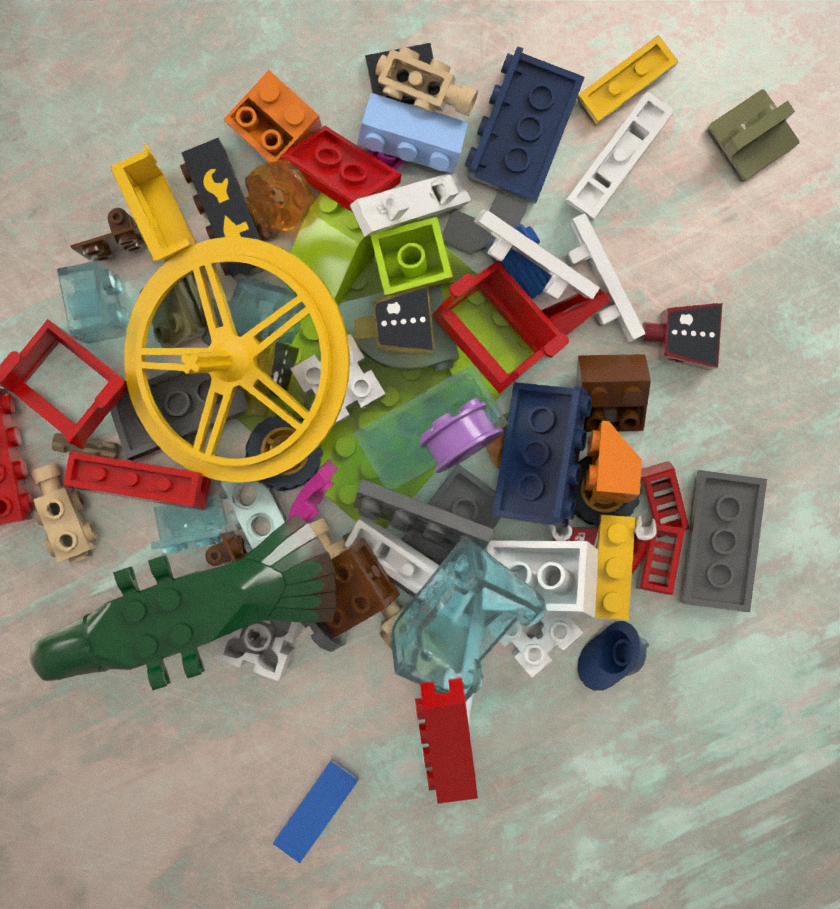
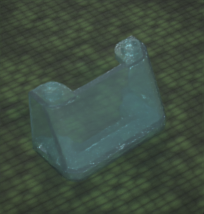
[391,539,547,701]

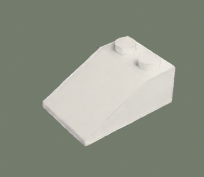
[483,541,599,618]

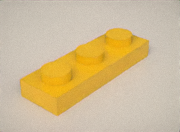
[577,35,679,124]
[595,515,635,620]

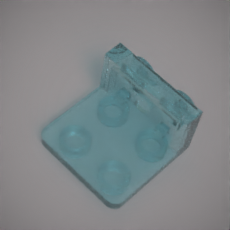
[150,494,229,554]

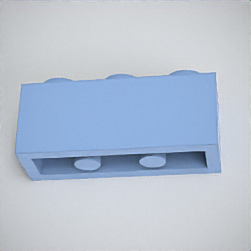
[357,93,468,174]

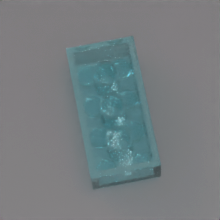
[353,364,508,490]

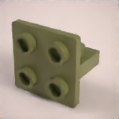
[708,89,800,180]
[140,274,208,348]

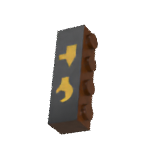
[180,137,266,282]

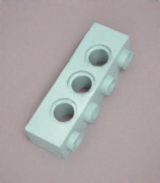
[215,480,287,553]

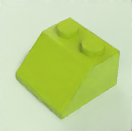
[370,216,453,298]

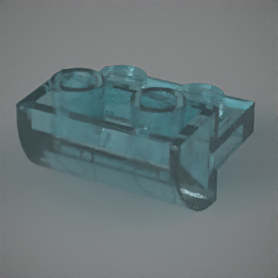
[229,276,306,344]

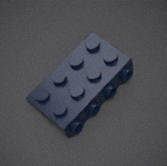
[465,46,585,204]
[492,382,592,528]

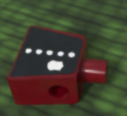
[641,303,723,370]

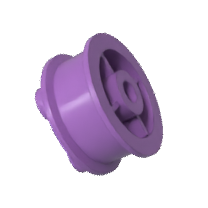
[419,398,504,473]

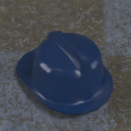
[577,621,650,691]

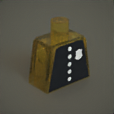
[354,285,435,356]
[237,334,299,417]

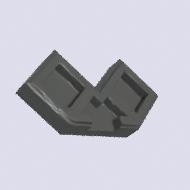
[442,192,528,254]

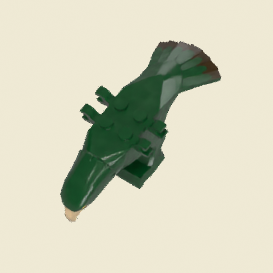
[29,514,337,691]

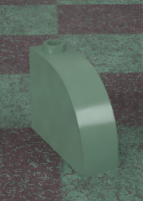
[339,284,459,372]

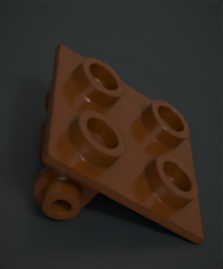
[70,208,145,262]
[205,530,247,566]

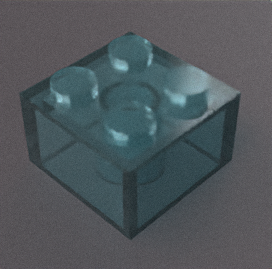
[57,260,129,344]

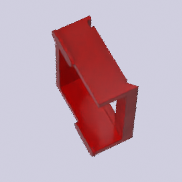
[431,261,569,394]
[0,319,128,450]

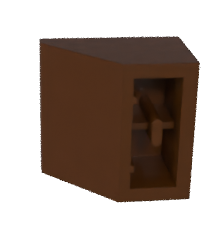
[576,354,651,432]

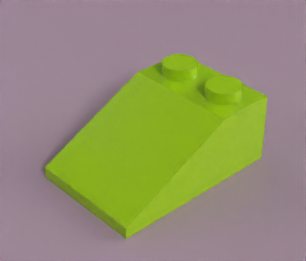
[290,192,375,305]

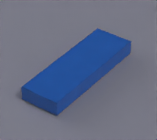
[273,759,359,863]

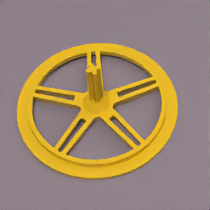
[124,237,350,483]

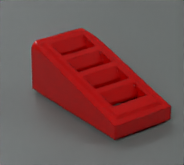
[541,289,610,335]
[641,461,690,538]
[636,523,685,595]

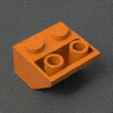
[223,70,322,166]
[584,421,642,503]

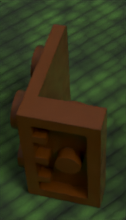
[324,537,400,638]

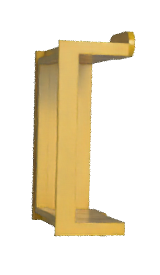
[110,144,197,263]

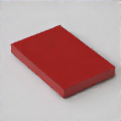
[280,125,402,213]

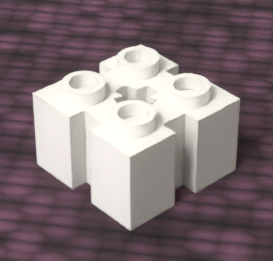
[291,334,386,427]
[485,611,583,678]
[214,621,302,681]

